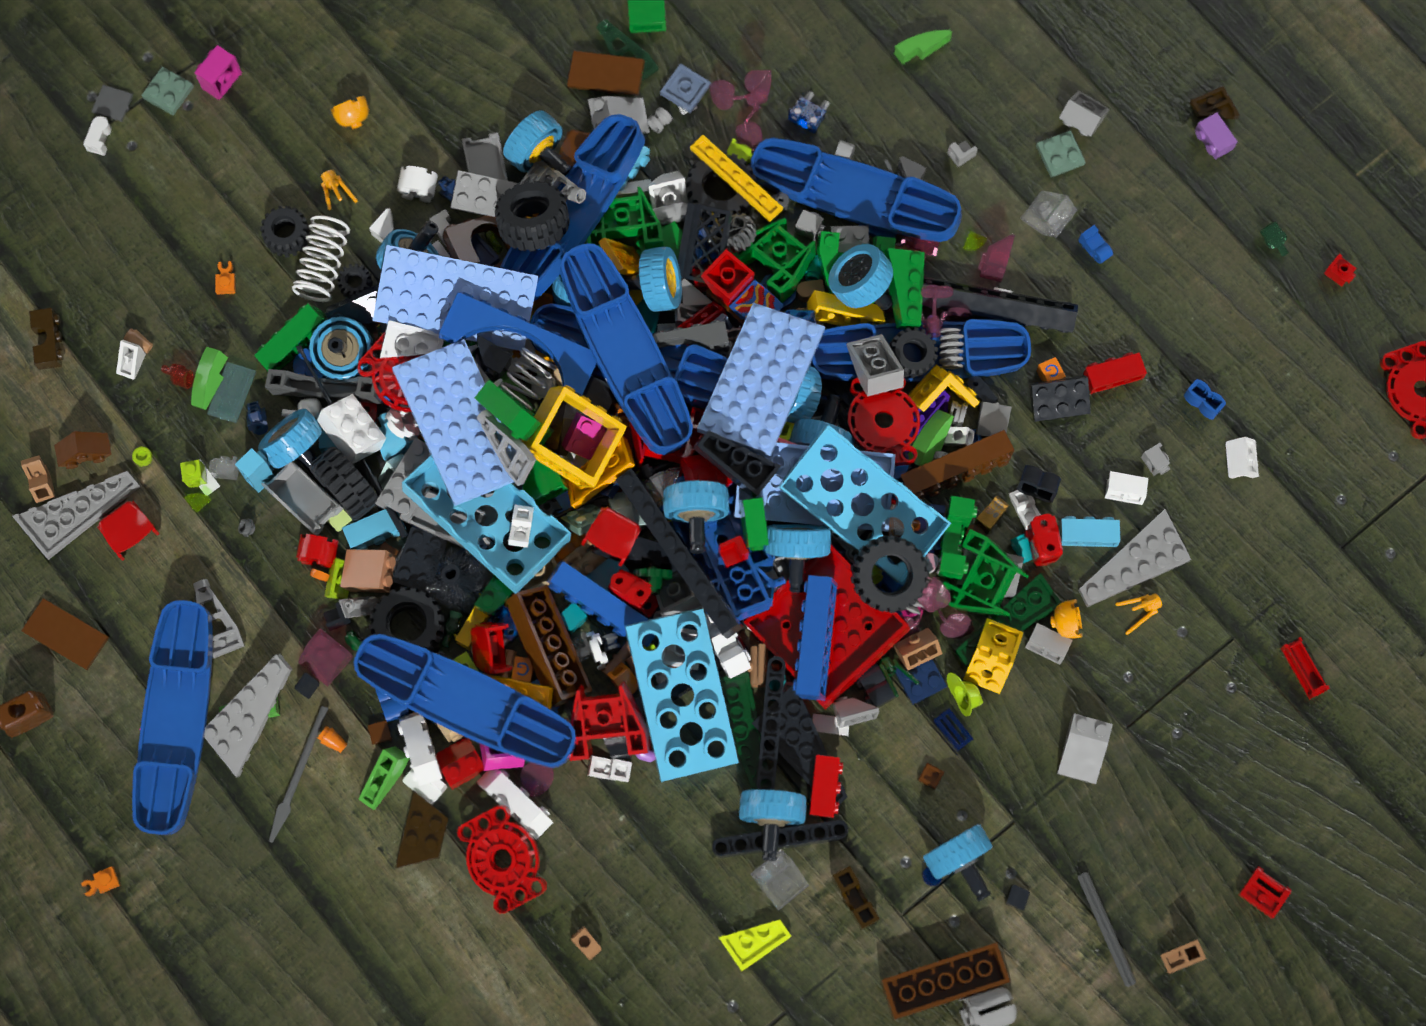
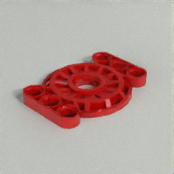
[357,332,422,412]
[1380,341,1426,439]
[847,378,920,466]
[457,805,547,914]

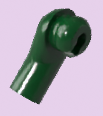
[345,631,363,651]

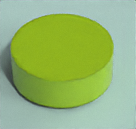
[132,446,153,467]

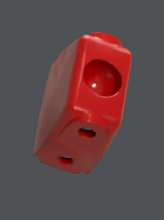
[97,500,160,561]
[581,507,642,566]
[1024,514,1063,566]
[608,569,659,618]
[470,622,513,674]

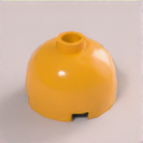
[330,96,369,129]
[1051,599,1082,639]

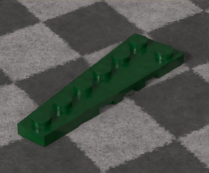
[474,527,571,617]
[955,573,1061,667]
[719,672,772,790]

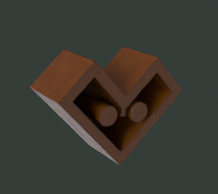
[54,431,111,469]

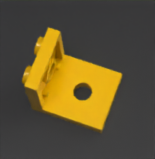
[908,364,979,412]
[963,618,1024,694]

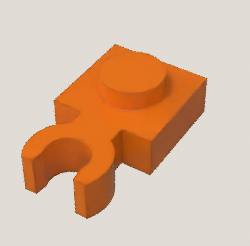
[215,261,236,295]
[81,866,120,896]

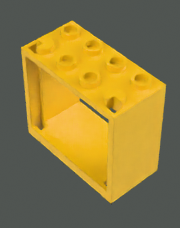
[521,385,627,488]

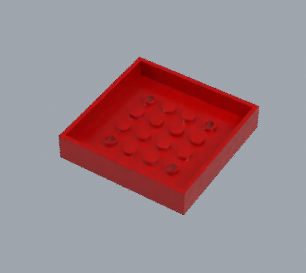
[744,545,911,710]

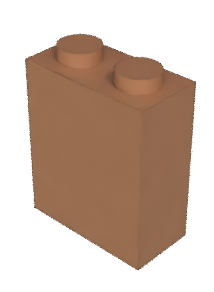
[340,550,396,593]

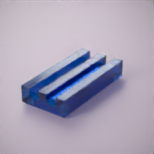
[933,708,973,752]

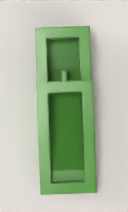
[894,30,952,64]
[191,347,228,410]
[908,409,954,466]

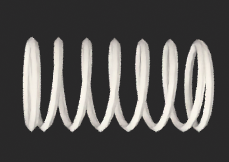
[292,215,350,302]
[500,347,557,432]

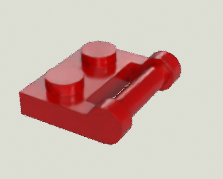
[1239,866,1292,919]

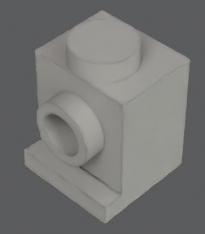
[1141,443,1170,476]

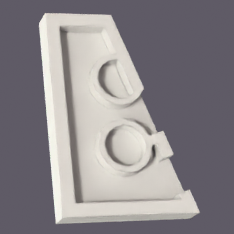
[380,320,444,358]

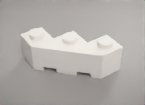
[695,605,751,679]
[397,712,442,786]
[477,769,553,840]

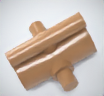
[560,540,606,576]
[747,644,779,688]

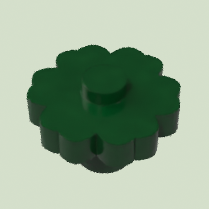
[633,566,673,595]

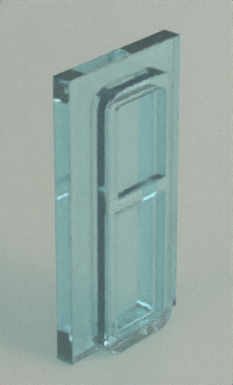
[207,362,256,423]

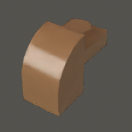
[21,455,55,503]
[1161,939,1206,974]

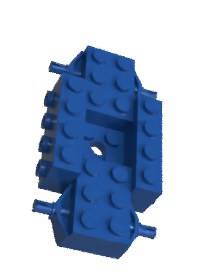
[659,476,786,621]

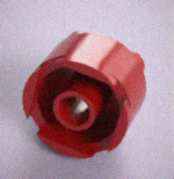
[296,534,339,568]

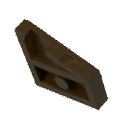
[1190,86,1240,119]

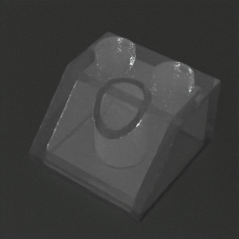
[1021,191,1077,238]
[750,849,809,911]

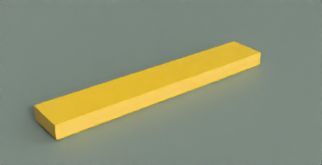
[690,135,783,222]

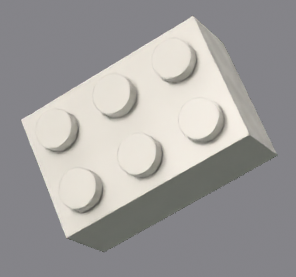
[317,394,386,464]

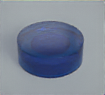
[922,867,942,887]

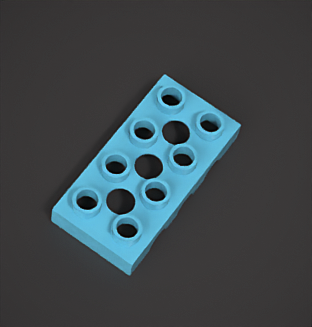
[777,425,951,585]
[402,456,571,594]
[624,607,739,782]

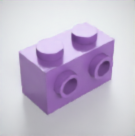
[1195,113,1237,159]

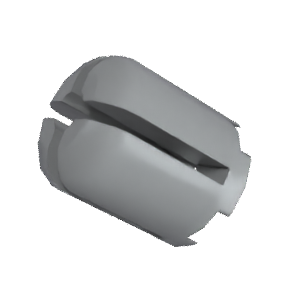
[959,986,1017,1026]

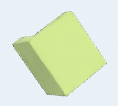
[327,510,354,532]

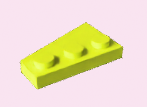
[719,920,791,971]

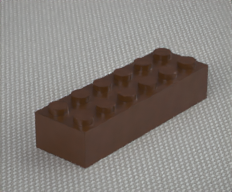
[898,430,1014,501]
[505,585,593,708]
[880,942,1010,1020]

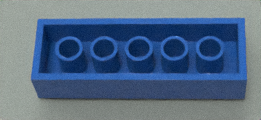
[546,561,656,647]
[793,575,838,701]

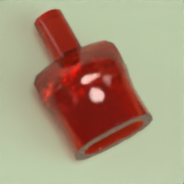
[161,364,194,389]

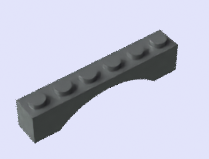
[652,320,730,352]
[265,369,382,404]

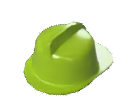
[947,672,983,717]

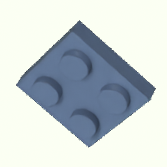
[660,64,711,113]

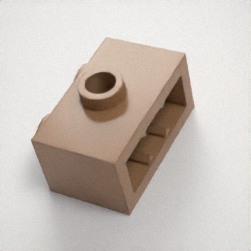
[894,628,942,670]

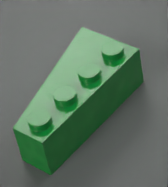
[884,248,925,330]
[254,304,328,371]

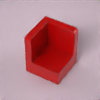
[718,535,749,567]

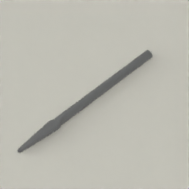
[269,706,328,842]

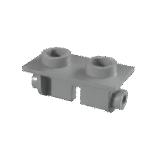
[339,596,380,618]

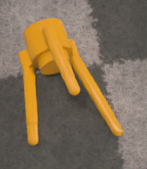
[321,170,358,210]
[1115,593,1162,635]

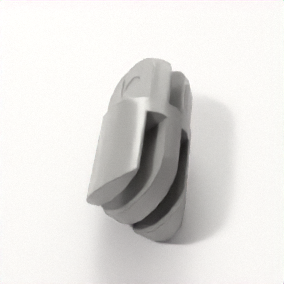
[653,202,688,225]

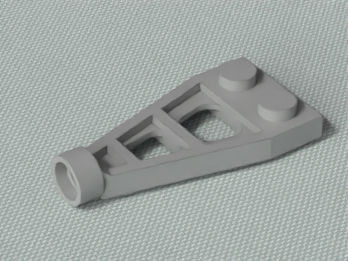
[519,161,586,204]
[477,409,537,486]
[193,579,245,659]

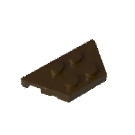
[396,792,449,869]

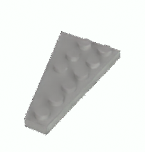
[12,471,140,560]
[1078,509,1191,607]
[204,654,292,777]

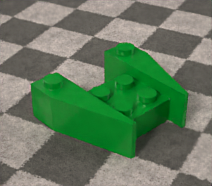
[587,187,664,250]
[733,218,816,303]
[817,231,896,304]
[474,380,554,446]
[936,496,977,579]
[936,529,1029,616]

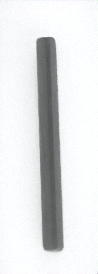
[1078,872,1136,987]

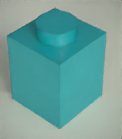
[560,603,588,635]

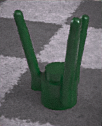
[877,657,919,697]

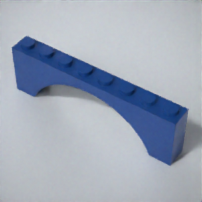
[439,292,597,397]

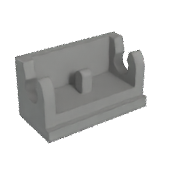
[1025,623,1073,665]

